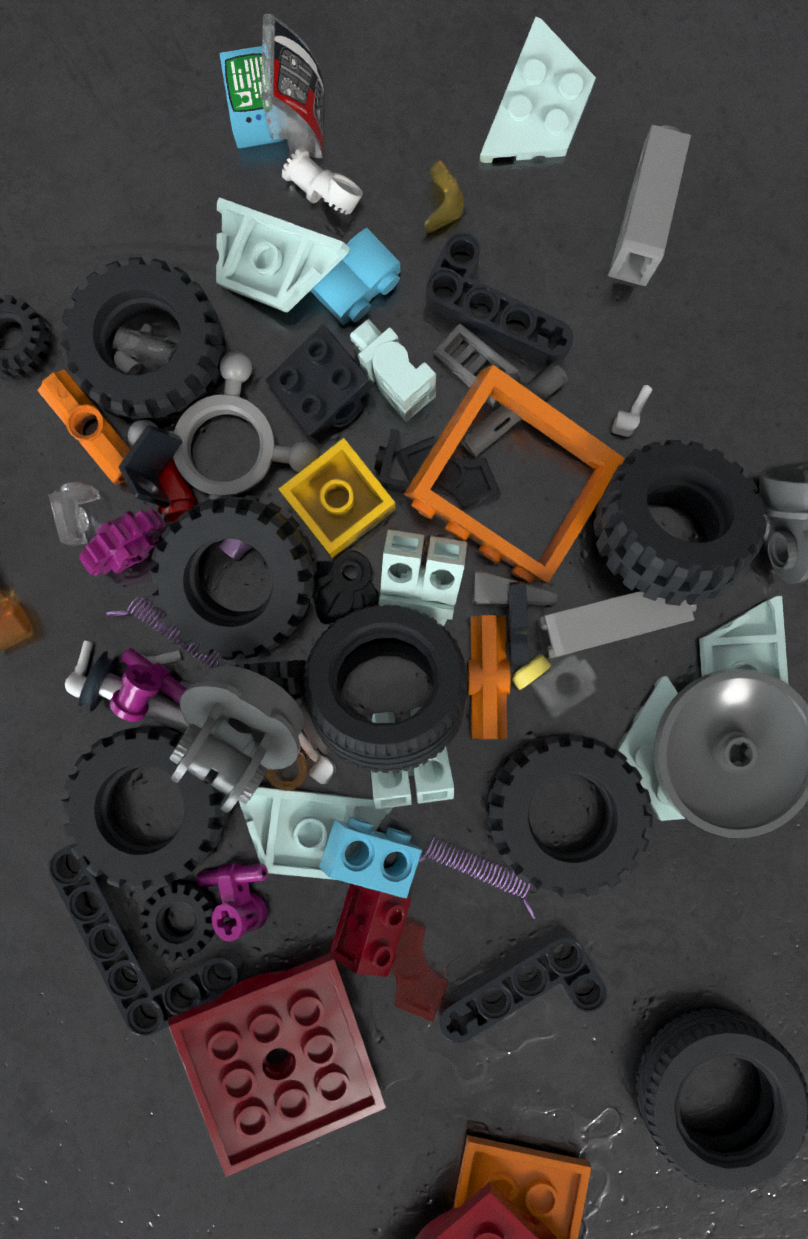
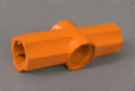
[37,369,131,486]
[467,615,510,739]

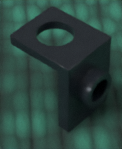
[118,425,183,508]
[374,428,410,494]

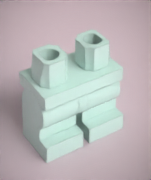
[350,319,436,422]
[379,529,467,626]
[371,707,454,810]

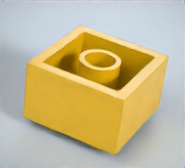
[279,438,396,559]

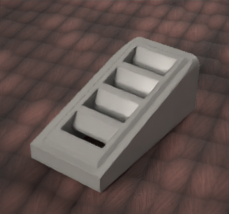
[433,323,521,409]
[472,570,558,608]

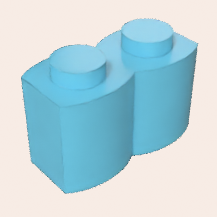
[310,228,401,325]

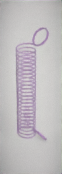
[107,595,226,668]
[419,837,535,919]

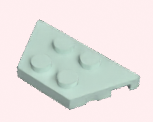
[480,17,596,163]
[216,197,350,313]
[699,596,789,685]
[616,676,685,821]
[239,786,393,880]

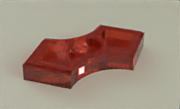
[391,918,448,1022]

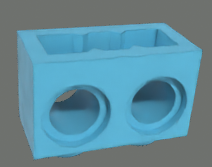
[319,817,422,899]

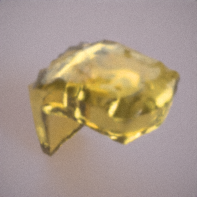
[424,161,465,233]

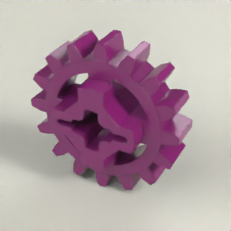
[79,508,167,576]

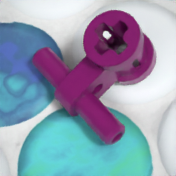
[109,648,187,722]
[196,862,268,942]

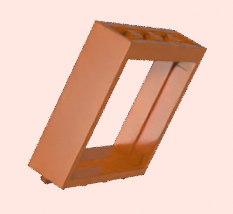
[404,365,625,585]

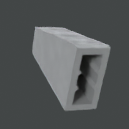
[608,125,691,286]
[535,591,697,659]

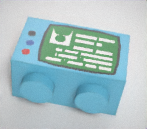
[220,45,289,149]

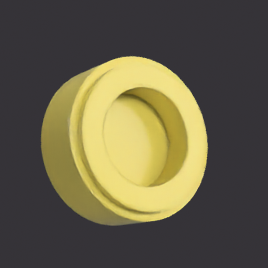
[510,654,552,690]

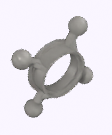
[128,351,320,542]

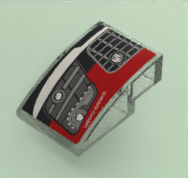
[261,14,324,158]

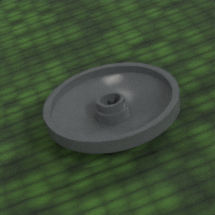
[653,669,808,838]

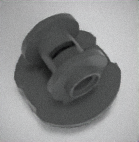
[756,461,808,584]
[169,666,304,813]

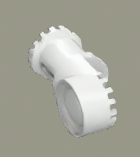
[282,147,363,215]

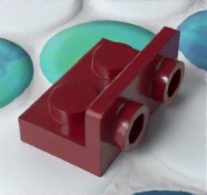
[329,883,411,977]

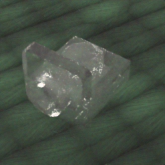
[49,481,100,547]

